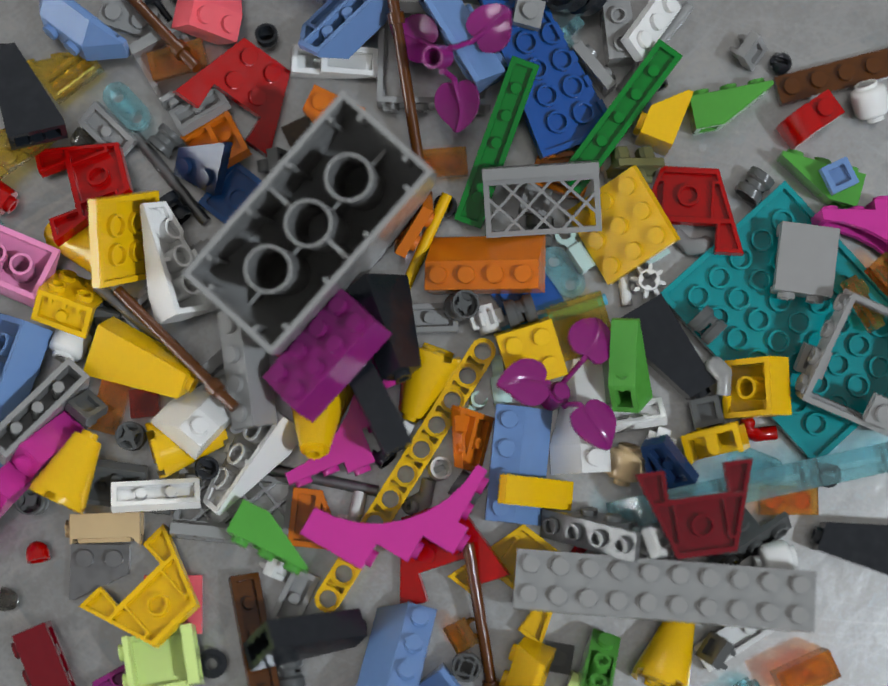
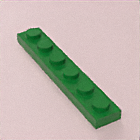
[560,39,683,195]
[454,55,540,229]

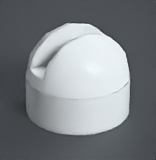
[427,456,452,481]

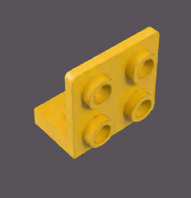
[31,269,111,339]

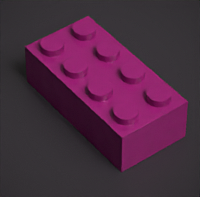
[262,288,392,423]

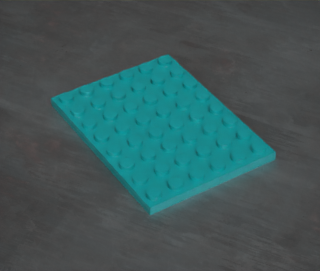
[660,181,888,465]

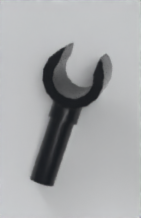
[144,0,173,22]

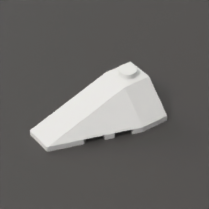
[140,201,220,325]
[549,358,611,475]
[151,374,231,460]
[202,410,298,516]

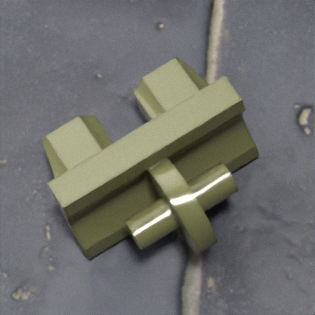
[606,146,665,184]

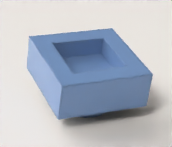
[818,156,859,196]

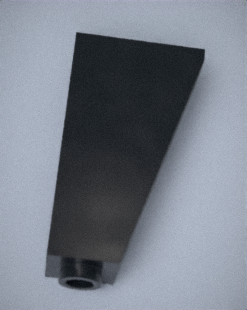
[0,42,68,150]
[348,273,421,383]
[609,294,715,399]
[348,358,413,458]
[810,522,888,576]
[243,608,368,671]

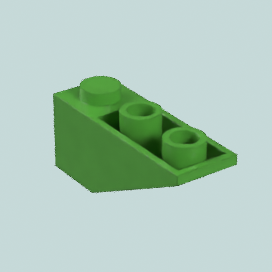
[687,78,774,135]
[777,149,866,209]
[608,318,653,413]
[226,499,309,575]
[579,628,621,686]

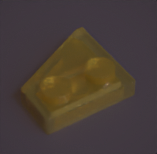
[27,52,104,105]

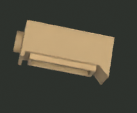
[65,512,145,545]

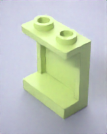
[118,623,205,686]

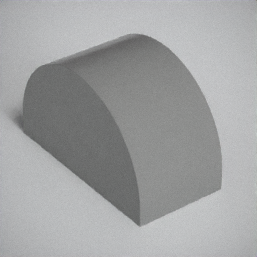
[182,90,437,355]

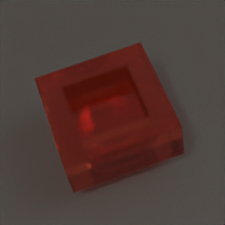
[129,389,161,419]

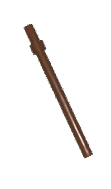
[127,0,202,73]
[387,0,425,161]
[113,286,239,412]
[463,542,500,686]

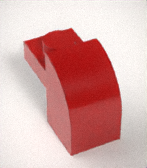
[776,89,845,149]

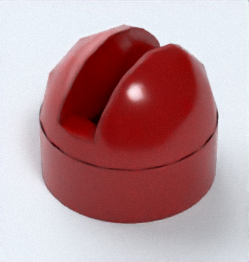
[26,541,51,564]

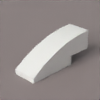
[289,44,378,79]

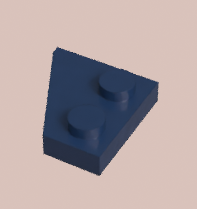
[173,141,233,196]
[640,434,699,489]

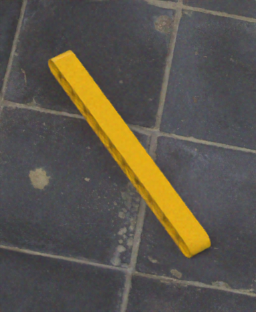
[315,338,496,612]

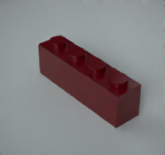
[11,620,77,686]

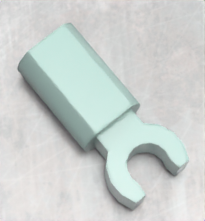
[554,224,596,276]
[490,355,512,407]

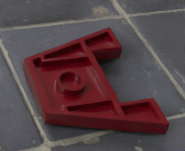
[634,458,753,560]

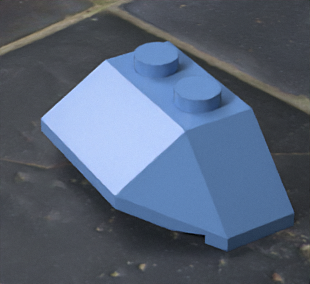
[39,0,131,61]
[298,0,389,59]

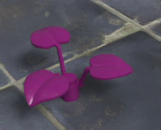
[390,3,512,133]
[496,317,616,451]

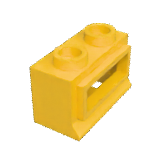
[680,420,750,464]

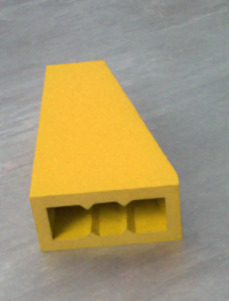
[83,316,199,399]

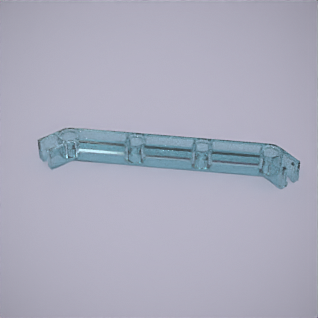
[606,442,888,527]

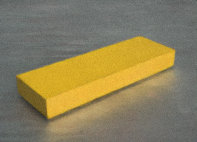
[498,474,574,511]

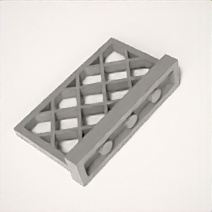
[482,160,602,238]
[169,467,295,546]

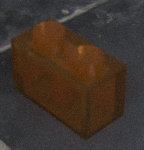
[769,647,842,686]

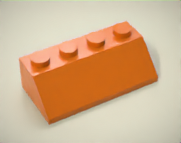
[424,235,546,295]

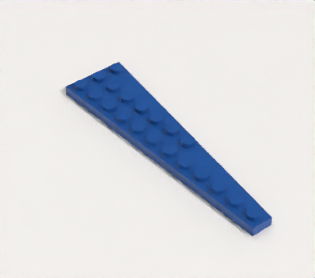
[478,0,608,160]

